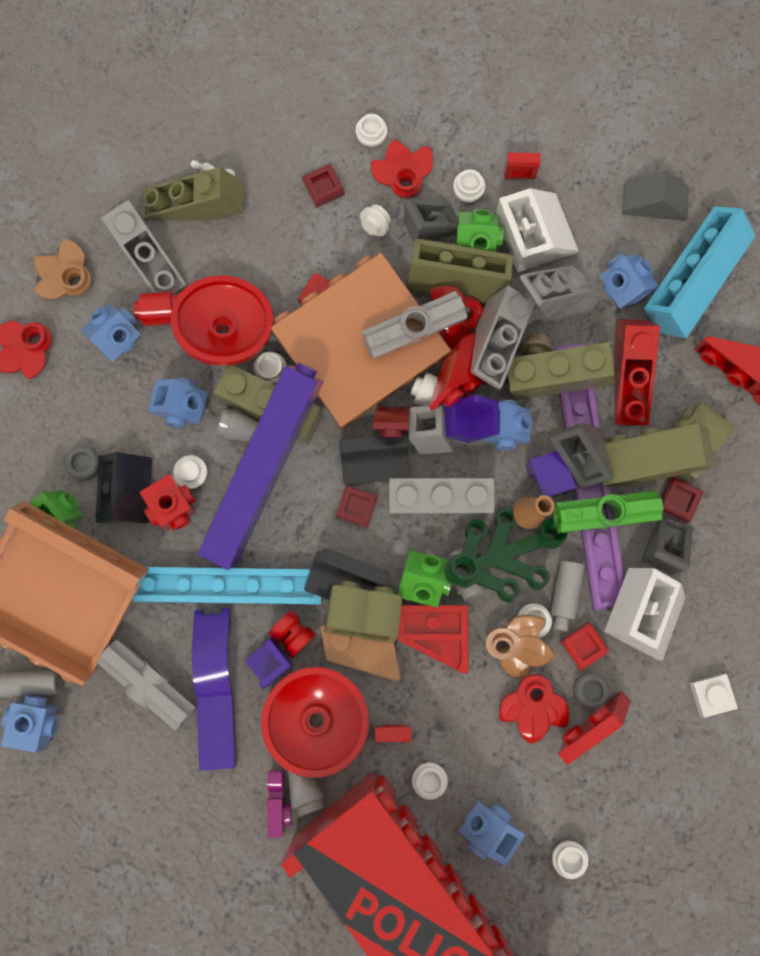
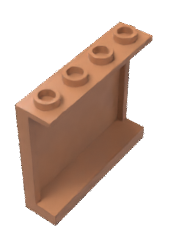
[270,253,451,431]
[0,501,149,686]

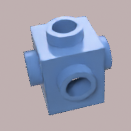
[600,254,659,309]
[80,304,141,362]
[148,378,208,429]
[481,400,532,450]
[1,695,59,753]
[458,801,526,866]

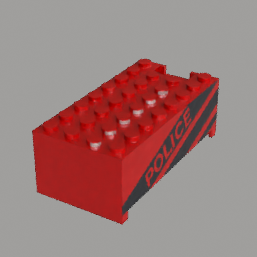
[280,771,519,956]

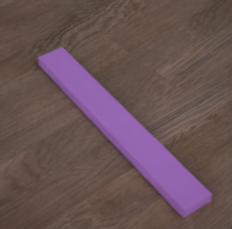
[554,343,625,611]

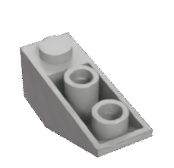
[100,200,187,293]
[520,265,591,319]
[471,285,535,389]

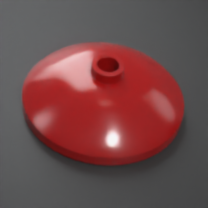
[171,275,273,366]
[261,667,369,778]

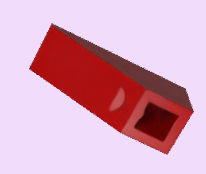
[614,319,660,426]
[429,332,489,411]
[694,336,760,406]

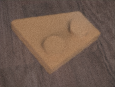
[320,625,401,681]

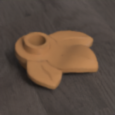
[33,239,92,300]
[485,615,555,678]

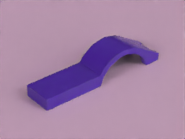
[192,608,237,771]

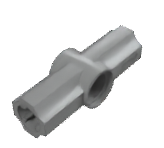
[361,291,468,360]
[97,639,197,731]

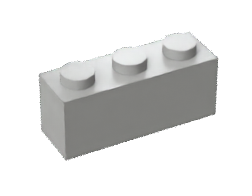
[389,478,494,513]

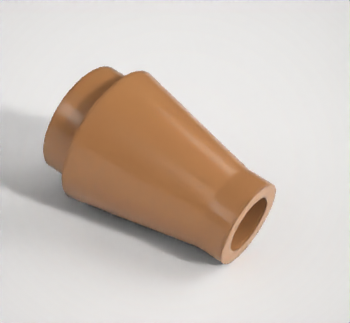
[513,495,555,529]

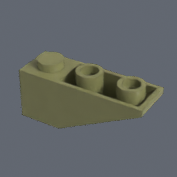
[142,167,244,220]

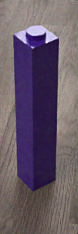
[198,362,324,570]

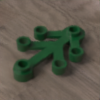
[445,508,568,603]

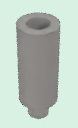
[550,561,585,632]
[0,669,62,698]

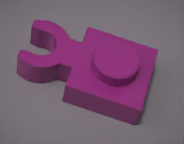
[267,769,292,838]

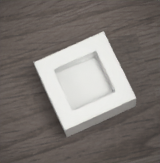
[689,674,738,718]

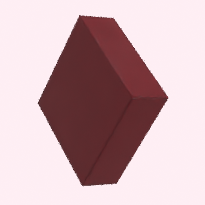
[302,163,345,208]
[661,477,704,523]
[336,485,378,528]

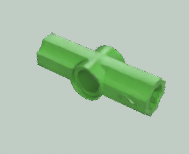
[552,491,664,533]

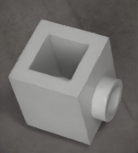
[409,405,453,455]

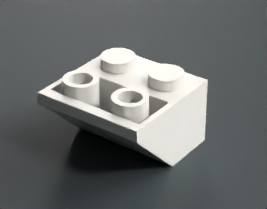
[495,188,579,273]
[604,568,686,661]

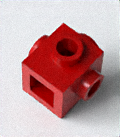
[140,474,196,531]

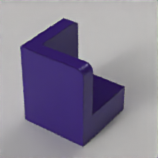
[445,395,500,443]
[525,451,576,497]
[244,638,294,689]

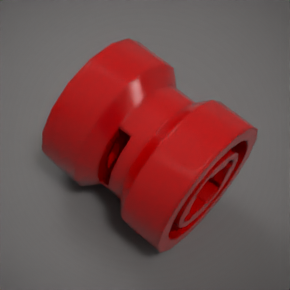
[268,610,317,659]

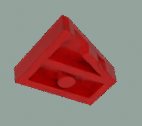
[398,605,468,674]
[558,690,631,765]

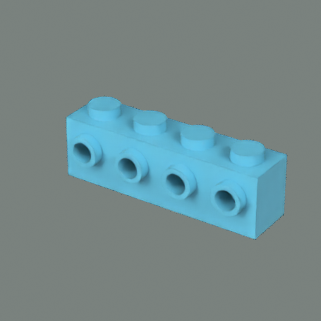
[644,206,756,338]

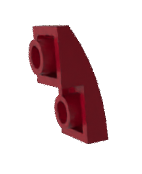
[373,406,410,438]

